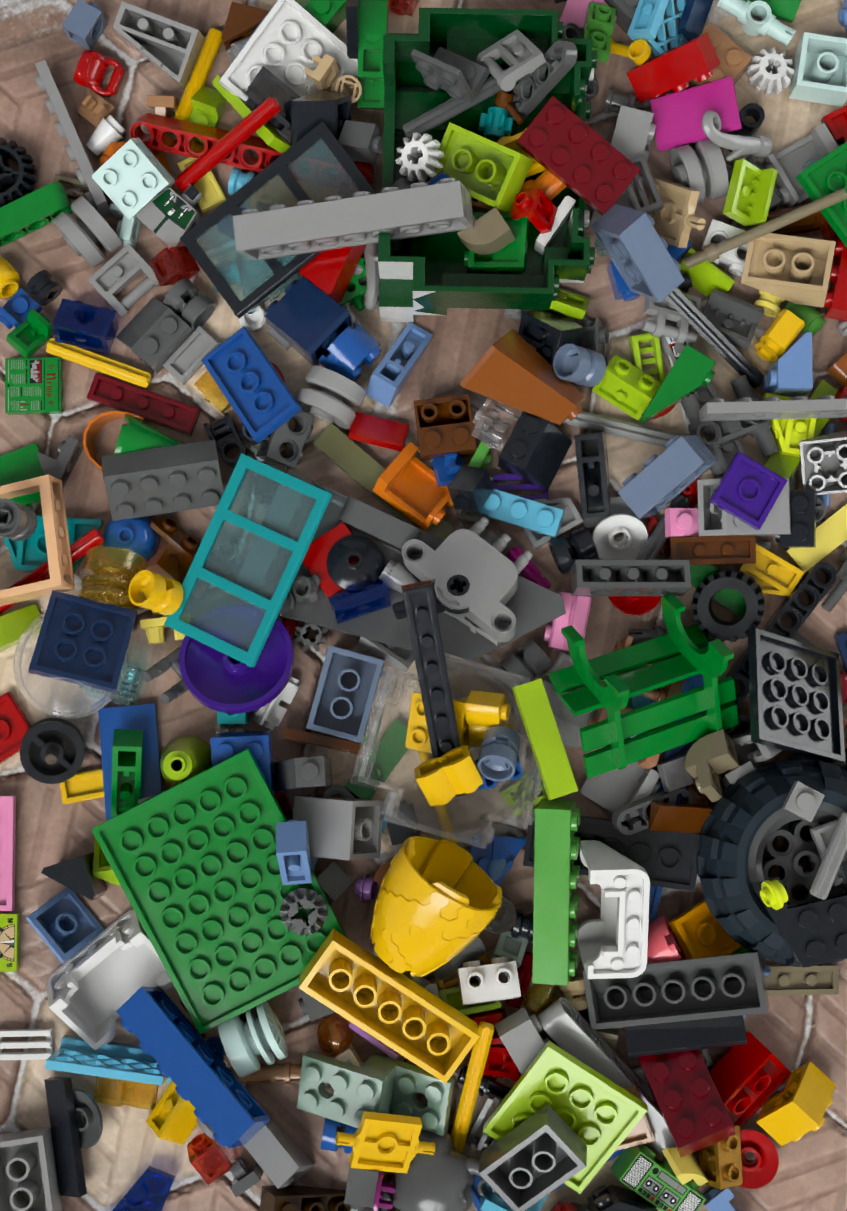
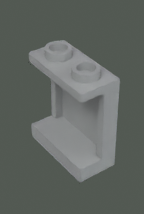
[762,123,839,208]

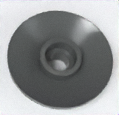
[73,1090,103,1149]

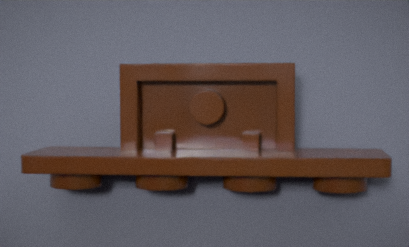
[150,515,239,599]

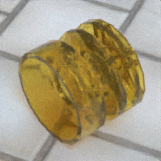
[78,546,146,610]

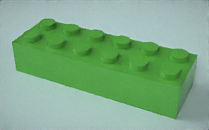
[532,798,581,986]

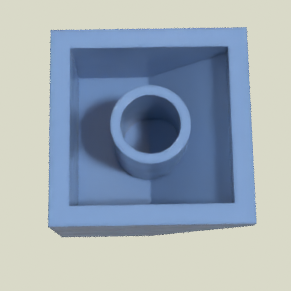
[762,332,813,397]

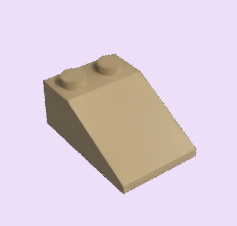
[741,233,836,308]

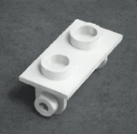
[253,677,299,730]

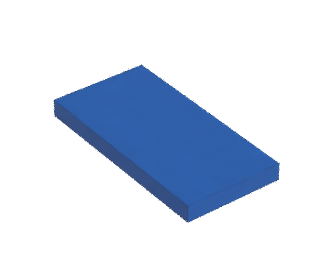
[201,326,302,443]
[98,704,162,820]

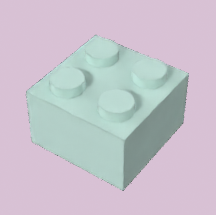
[789,32,847,107]

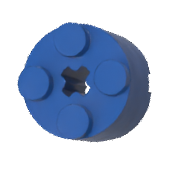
[318,321,382,382]

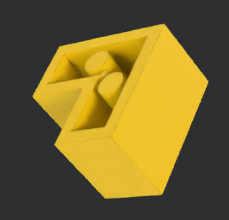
[756,1061,836,1146]

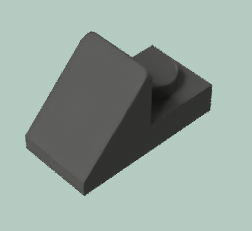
[37,435,84,488]

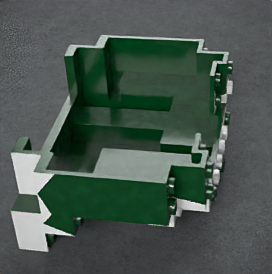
[378,7,597,322]

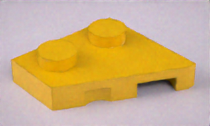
[738,544,804,596]

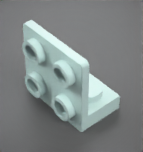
[92,138,175,219]

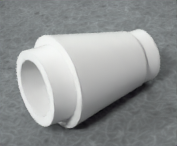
[86,115,126,156]

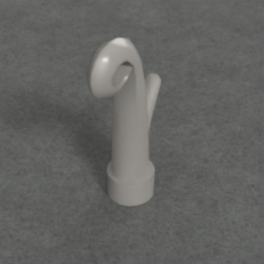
[701,110,772,161]
[364,243,380,310]

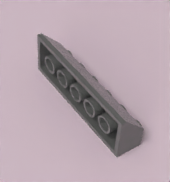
[582,952,770,1030]

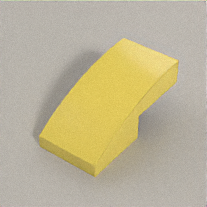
[662,1147,709,1186]

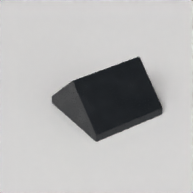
[41,852,107,901]

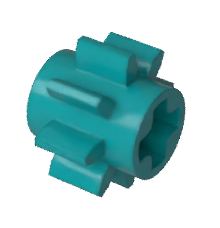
[478,107,513,142]

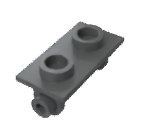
[581,318,609,367]

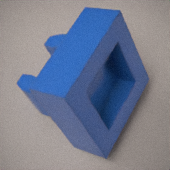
[432,453,463,487]

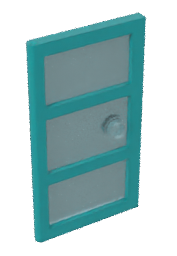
[164,453,333,668]

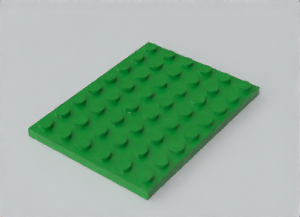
[91,748,348,1034]

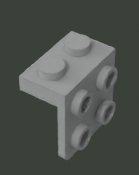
[580,762,661,822]

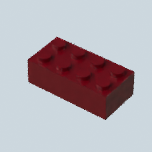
[637,1050,736,1158]

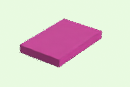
[650,76,742,152]

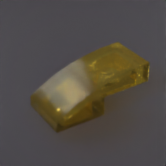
[94,1076,159,1110]

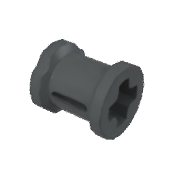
[603,87,636,113]

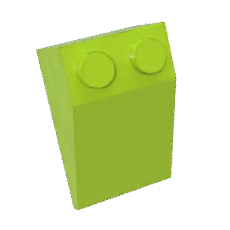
[428,122,533,212]

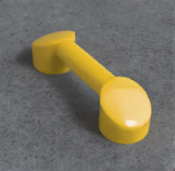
[610,37,652,66]

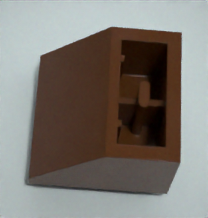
[414,394,476,462]

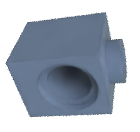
[62,0,107,50]

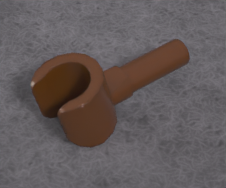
[495,90,524,125]

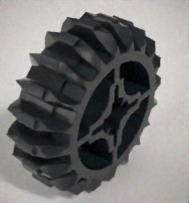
[0,137,38,207]

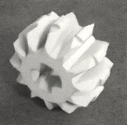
[746,47,794,97]
[395,132,445,183]

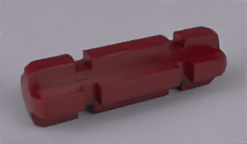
[506,952,533,1008]

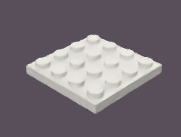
[218,0,358,143]

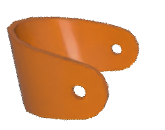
[83,411,144,471]

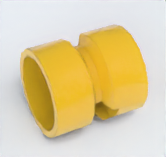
[128,570,184,616]

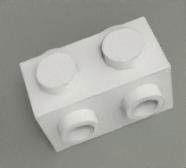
[457,957,521,1006]

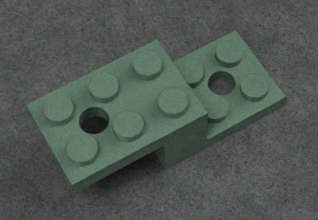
[297,1051,455,1136]

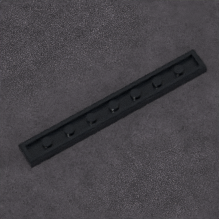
[401,580,468,797]

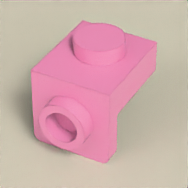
[665,508,699,537]

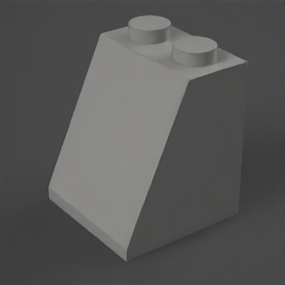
[292,796,383,861]

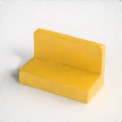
[146,1080,198,1145]

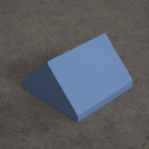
[26,887,105,963]

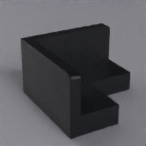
[518,310,585,366]

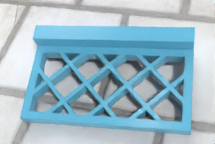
[627,0,686,56]
[45,1035,172,1085]

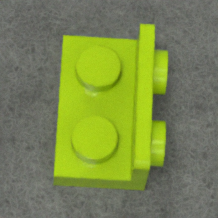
[592,355,661,420]

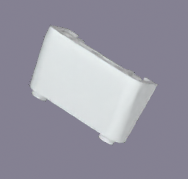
[577,840,650,979]
[47,910,175,1051]

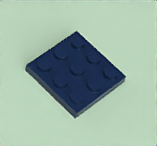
[29,590,137,693]

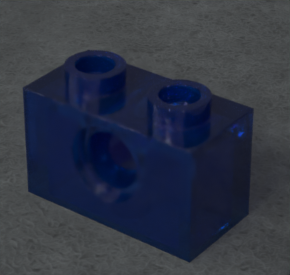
[52,299,119,354]

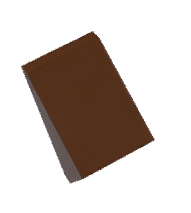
[222,2,269,52]

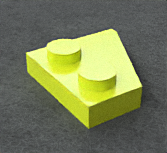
[763,393,816,457]

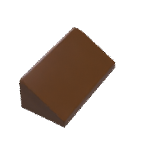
[648,801,713,833]

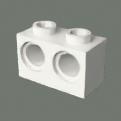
[699,219,749,276]

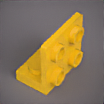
[405,692,470,754]

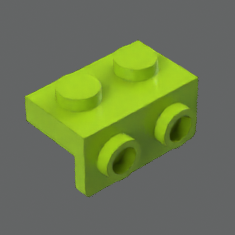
[723,159,778,226]

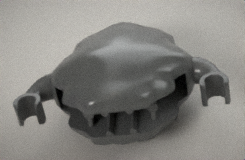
[379,1129,496,1211]

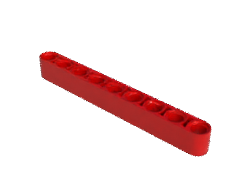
[130,113,375,191]

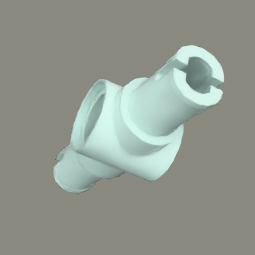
[717,0,797,47]

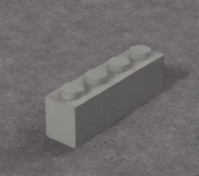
[495,1007,551,1075]

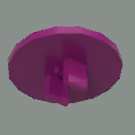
[373,1171,395,1211]

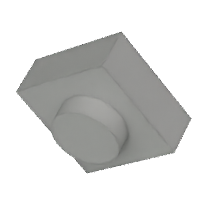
[781,781,825,822]

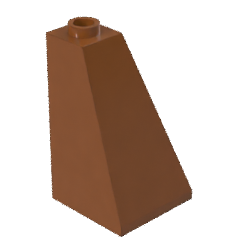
[460,329,586,425]

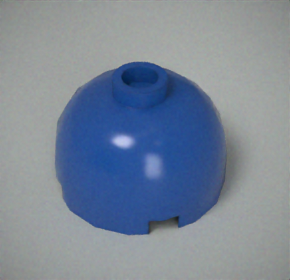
[103,516,160,568]

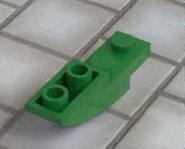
[358,0,388,110]

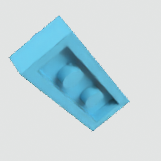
[475,489,565,538]

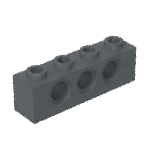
[570,560,691,596]

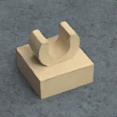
[304,54,340,91]

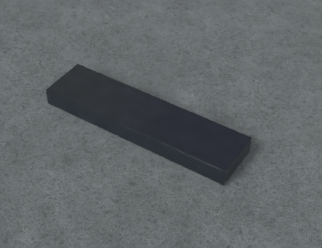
[625,1015,747,1058]
[44,1077,87,1197]

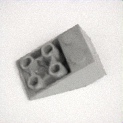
[799,430,847,495]
[697,478,791,536]

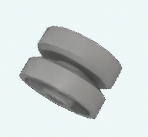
[670,138,729,205]
[52,195,122,268]
[296,365,366,429]

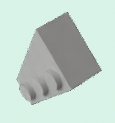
[113,1,205,90]

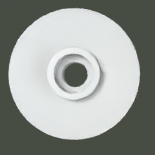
[592,513,648,560]

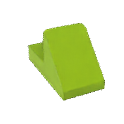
[188,86,228,144]

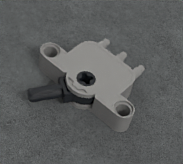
[392,517,533,642]

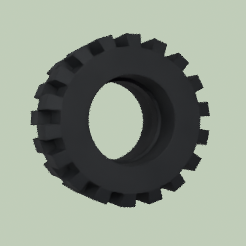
[691,569,765,642]

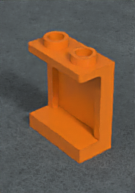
[372,442,454,531]

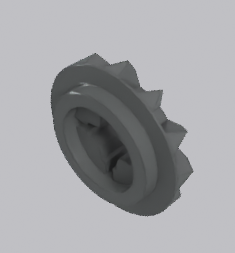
[280,888,327,936]

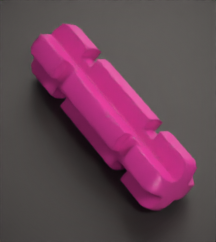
[507,546,551,589]

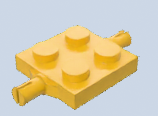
[335,1111,436,1174]

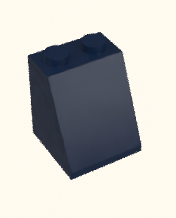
[264,277,352,366]

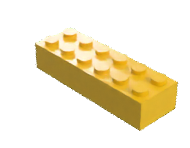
[299,929,480,1084]

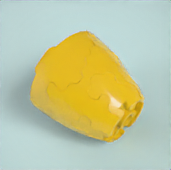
[370,836,502,977]

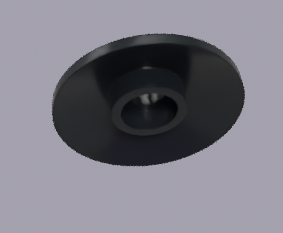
[326,536,383,591]

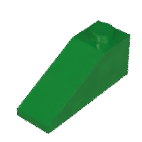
[639,345,715,423]
[111,729,143,818]

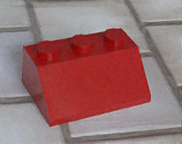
[709,1031,792,1129]

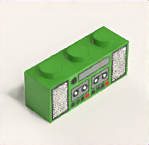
[611,1144,706,1211]

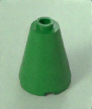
[114,414,182,454]

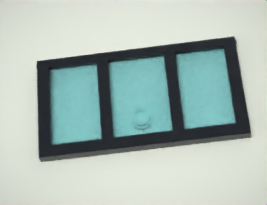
[180,121,377,319]

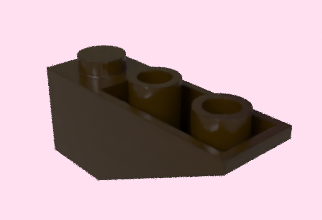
[260,1185,351,1211]

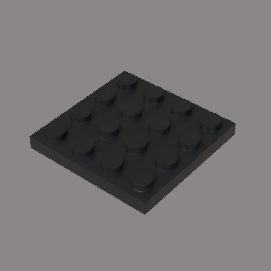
[747,628,845,764]

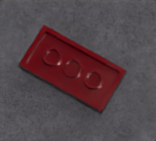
[516,96,641,216]

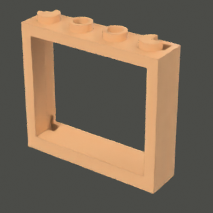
[0,474,75,606]

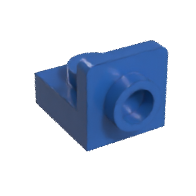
[0,288,43,330]

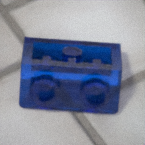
[329,580,391,624]

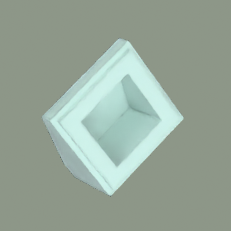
[490,929,528,969]

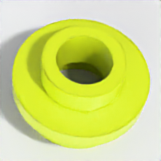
[760,879,788,910]

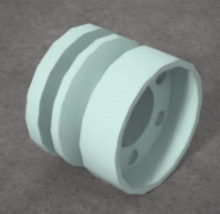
[218,1001,288,1078]

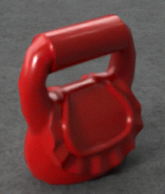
[73,50,125,97]

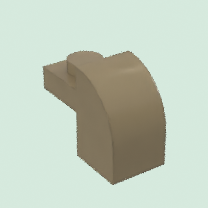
[457,207,515,255]
[685,729,740,802]

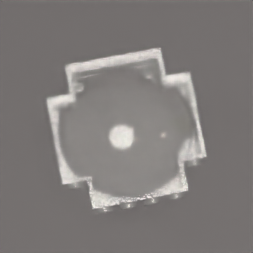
[350,653,556,849]

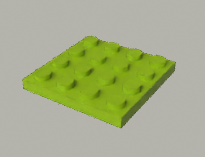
[483,1041,648,1194]

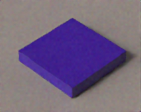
[709,451,788,530]

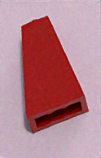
[295,185,367,304]

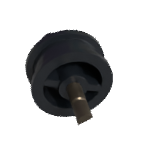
[20,717,85,784]

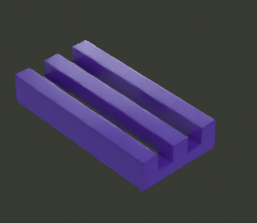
[492,474,549,501]

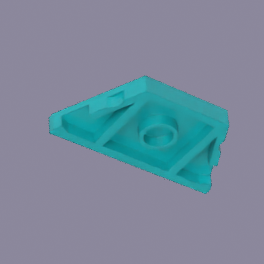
[3,515,104,575]

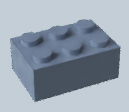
[591,204,685,303]
[618,434,718,519]
[306,645,385,743]

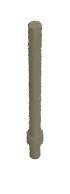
[683,188,847,269]

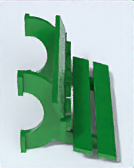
[548,593,739,778]

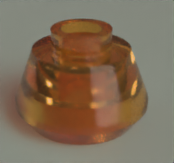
[317,1016,353,1057]

